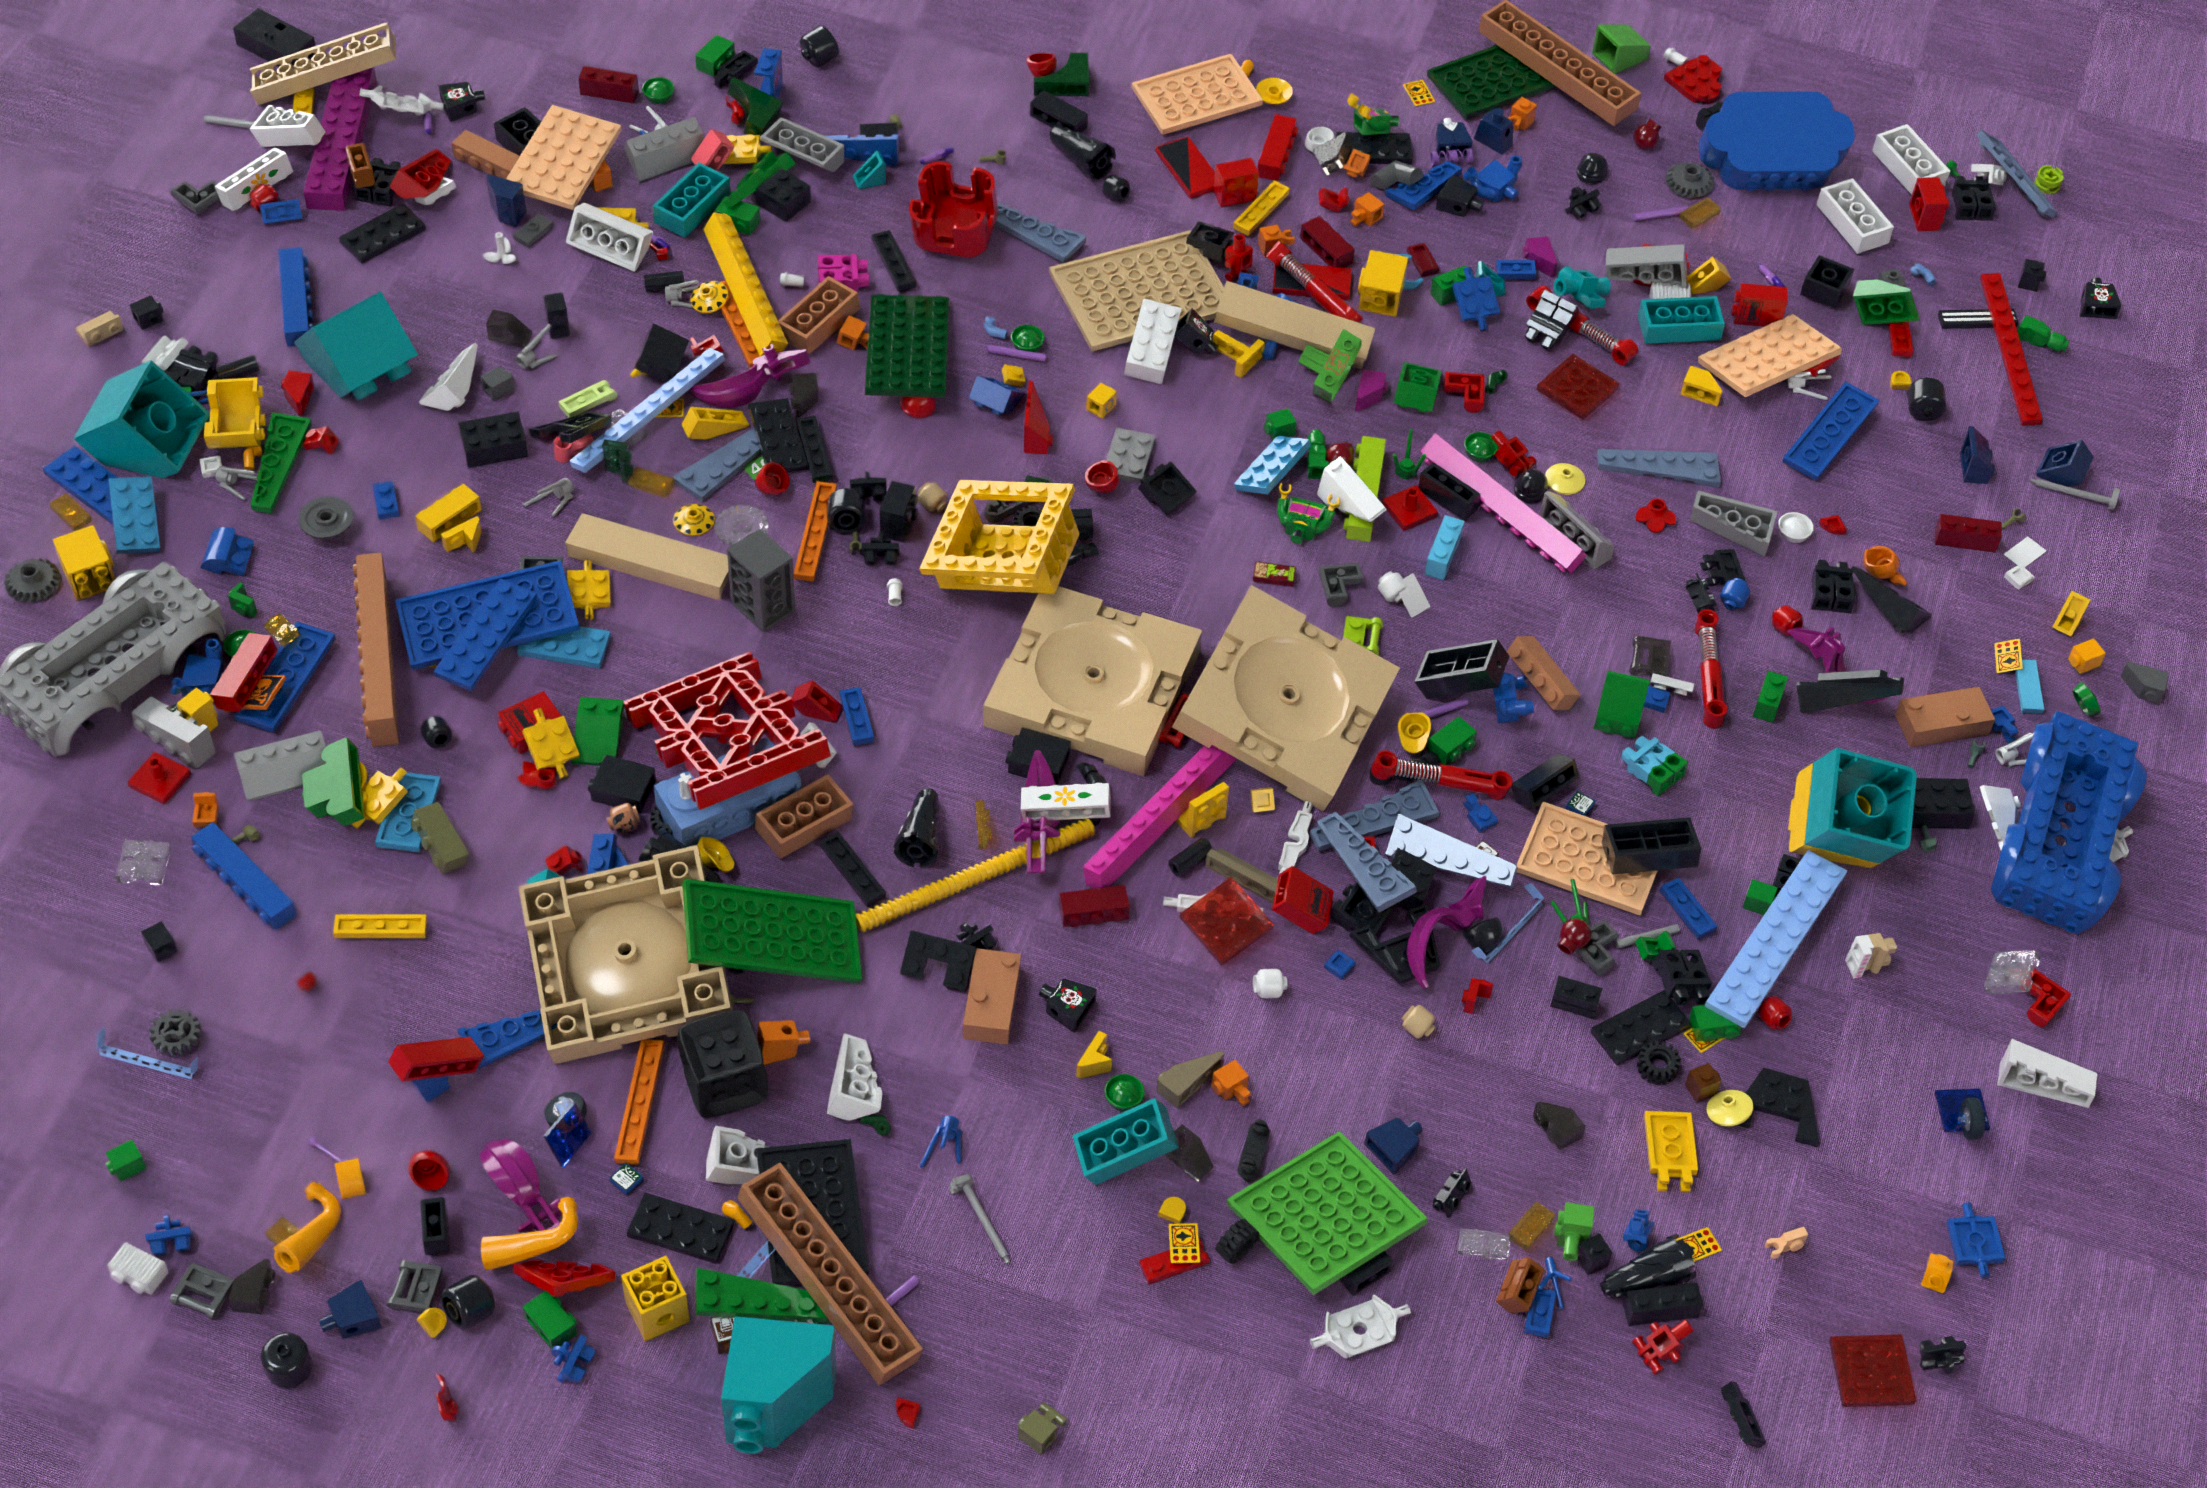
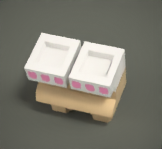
[1845,933,1897,978]

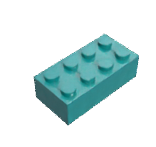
[653,162,731,238]
[1637,296,1725,344]
[1072,1098,1179,1185]

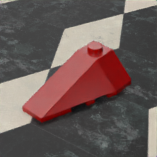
[389,148,451,199]
[1024,381,1053,455]

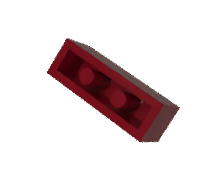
[578,66,639,104]
[1300,216,1355,268]
[1935,514,2002,553]
[1059,885,1130,927]

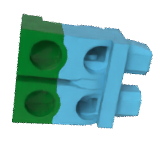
[1621,736,1688,797]

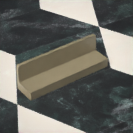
[1206,848,1278,904]

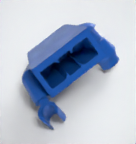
[1463,155,1523,202]
[170,639,224,698]
[1493,672,1534,723]

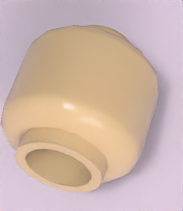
[917,482,947,512]
[1401,1005,1436,1039]

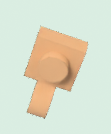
[1765,1227,1808,1259]

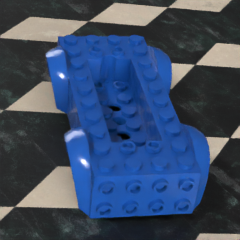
[1991,711,2147,934]

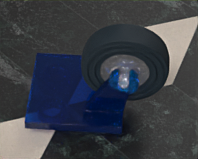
[1934,1089,1990,1140]
[543,1092,592,1167]

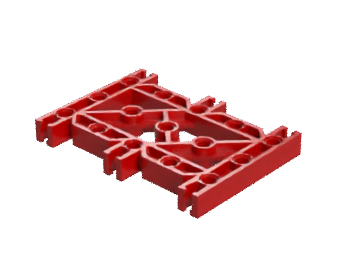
[623,652,831,810]

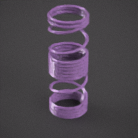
[1430,148,1473,166]

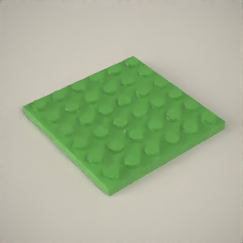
[1227,1131,1427,1295]

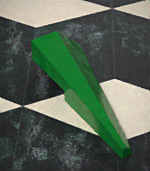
[724,151,796,207]

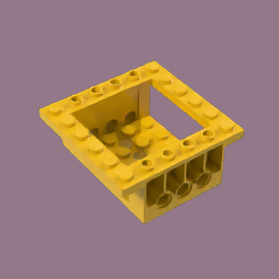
[919,480,1079,594]

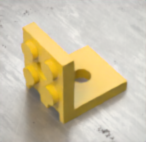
[1176,782,1229,838]

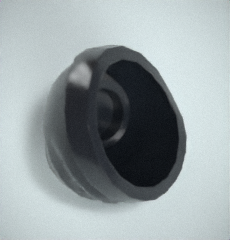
[1576,153,1608,184]
[1514,469,1548,503]
[1462,917,1503,953]

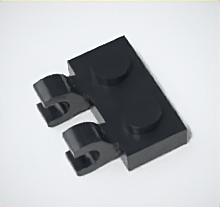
[1700,549,1745,586]

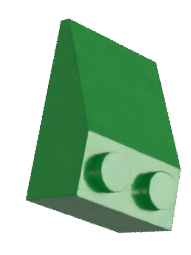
[1853,279,1920,325]
[1393,362,1442,412]
[1594,671,1650,738]
[572,697,625,766]

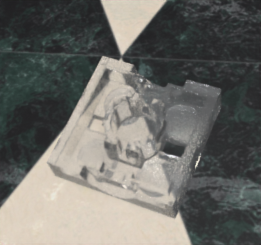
[115,840,171,885]
[1984,950,2041,994]

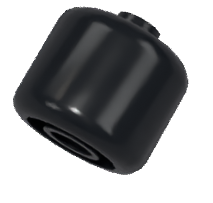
[799,25,839,67]
[1907,377,1947,421]
[826,488,866,534]
[441,1275,495,1330]
[261,1333,313,1388]

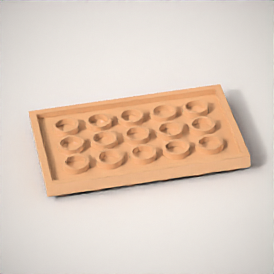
[1132,54,1263,135]
[506,105,622,210]
[1698,314,1841,397]
[1517,802,1657,916]

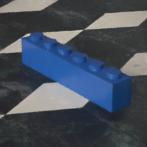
[278,247,313,347]
[191,822,297,930]

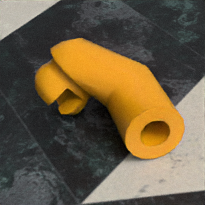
[1241,60,1254,77]
[243,446,262,470]
[722,1200,753,1229]

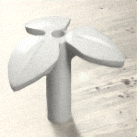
[483,232,517,264]

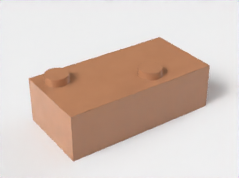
[778,276,860,355]
[1895,687,1995,748]
[755,774,854,859]
[963,948,1021,1045]

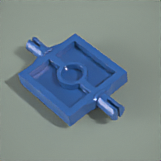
[1452,267,1500,332]
[1946,1202,2005,1278]

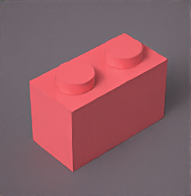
[691,129,734,171]

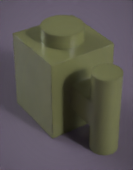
[1018,1402,1068,1455]

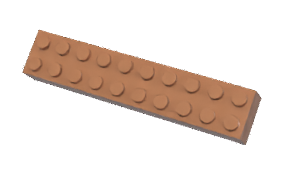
[1479,0,1641,126]
[353,552,399,747]
[738,1162,923,1386]

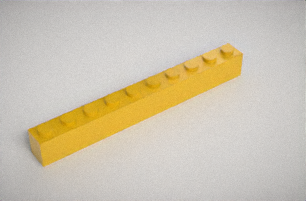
[703,212,788,357]

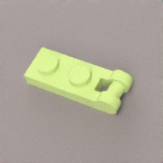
[558,380,618,418]

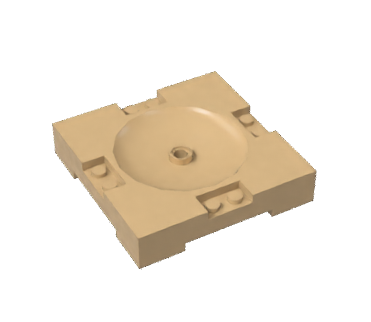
[1172,585,1400,811]
[983,586,1202,777]
[518,845,733,1064]

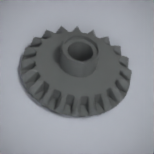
[1666,161,1714,198]
[298,496,354,541]
[4,557,61,602]

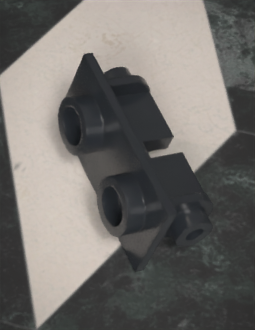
[1686,573,1717,614]
[1432,1168,1472,1218]

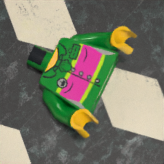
[1347,93,1399,135]
[1277,483,1341,544]

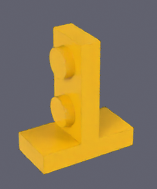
[1213,330,1265,378]

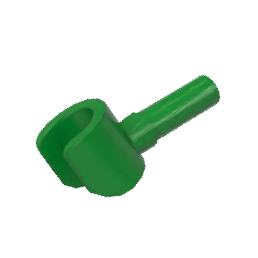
[1946,160,1961,177]

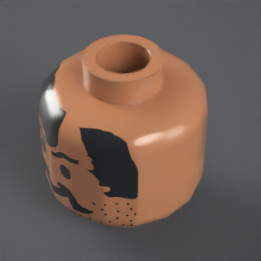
[607,803,641,835]

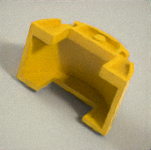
[204,377,266,449]

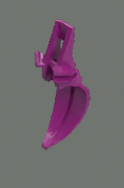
[689,344,811,408]
[1787,626,1889,703]
[1014,750,1061,874]
[1407,876,1487,989]
[480,1138,562,1233]

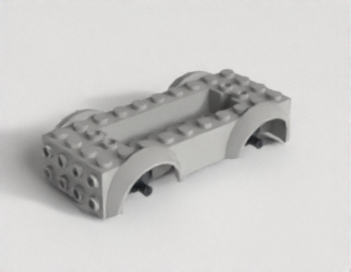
[0,561,226,757]

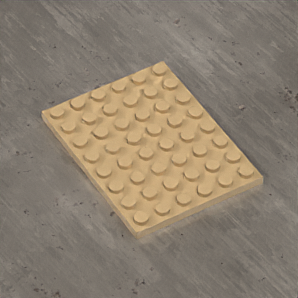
[1049,230,1224,352]

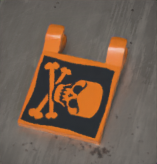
[223,675,287,713]

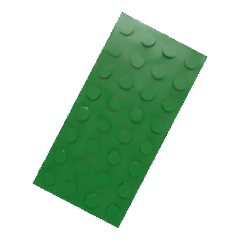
[682,878,862,984]

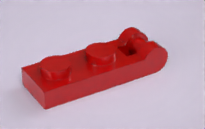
[1886,321,1913,357]
[1159,693,1189,748]
[1139,1238,1210,1285]

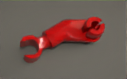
[726,95,745,125]

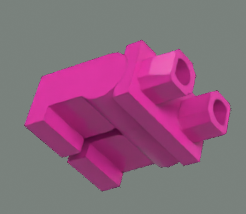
[817,254,869,292]

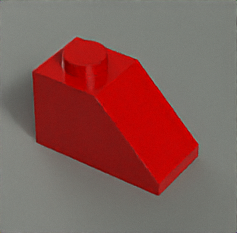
[281,370,315,416]
[792,680,842,723]

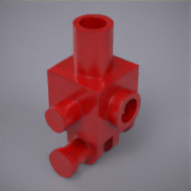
[1225,234,1253,282]
[1491,430,1536,476]
[1632,1319,1694,1375]

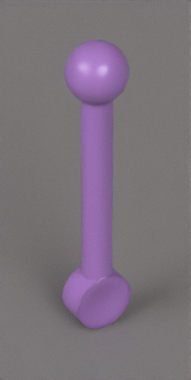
[309,1137,347,1162]

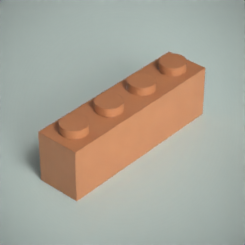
[452,130,520,179]
[1506,636,1581,710]

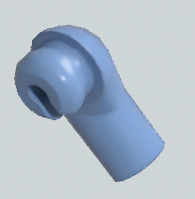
[1910,264,1937,286]
[983,316,1008,339]

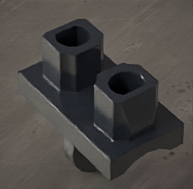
[1565,187,1601,220]
[849,472,887,502]
[862,532,899,565]
[957,923,996,959]
[1919,1336,1966,1374]

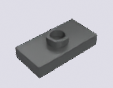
[513,213,553,248]

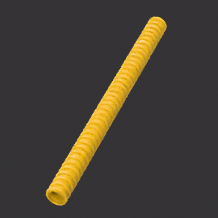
[855,819,1095,933]

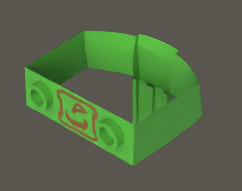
[1298,329,1362,402]

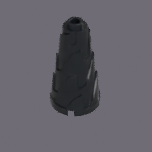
[1050,126,1116,180]
[893,788,940,868]
[638,828,723,883]
[1600,1234,1696,1298]

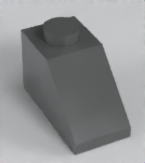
[2121,661,2169,704]

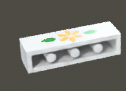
[215,148,293,211]
[1021,783,1111,822]

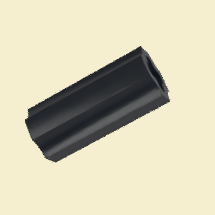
[644,270,685,292]
[214,355,260,380]
[1168,838,1214,877]

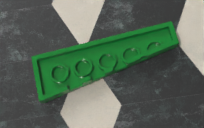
[251,412,312,514]
[695,1268,831,1323]

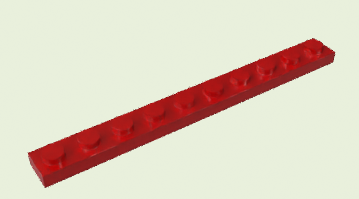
[1980,273,2043,426]

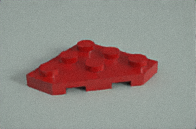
[513,1259,616,1296]

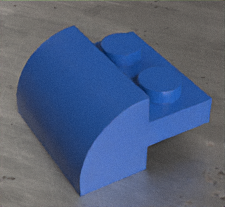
[200,527,255,577]

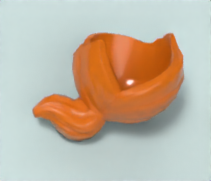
[1863,546,1907,586]

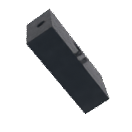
[233,8,316,67]
[1414,639,1510,699]
[1602,817,1701,875]

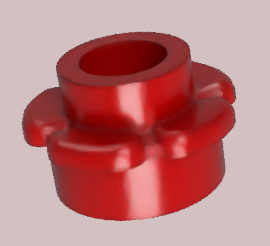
[296,971,317,992]

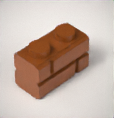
[345,143,375,188]
[1496,1257,1545,1314]

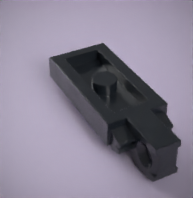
[714,50,758,88]
[1721,1381,1766,1448]

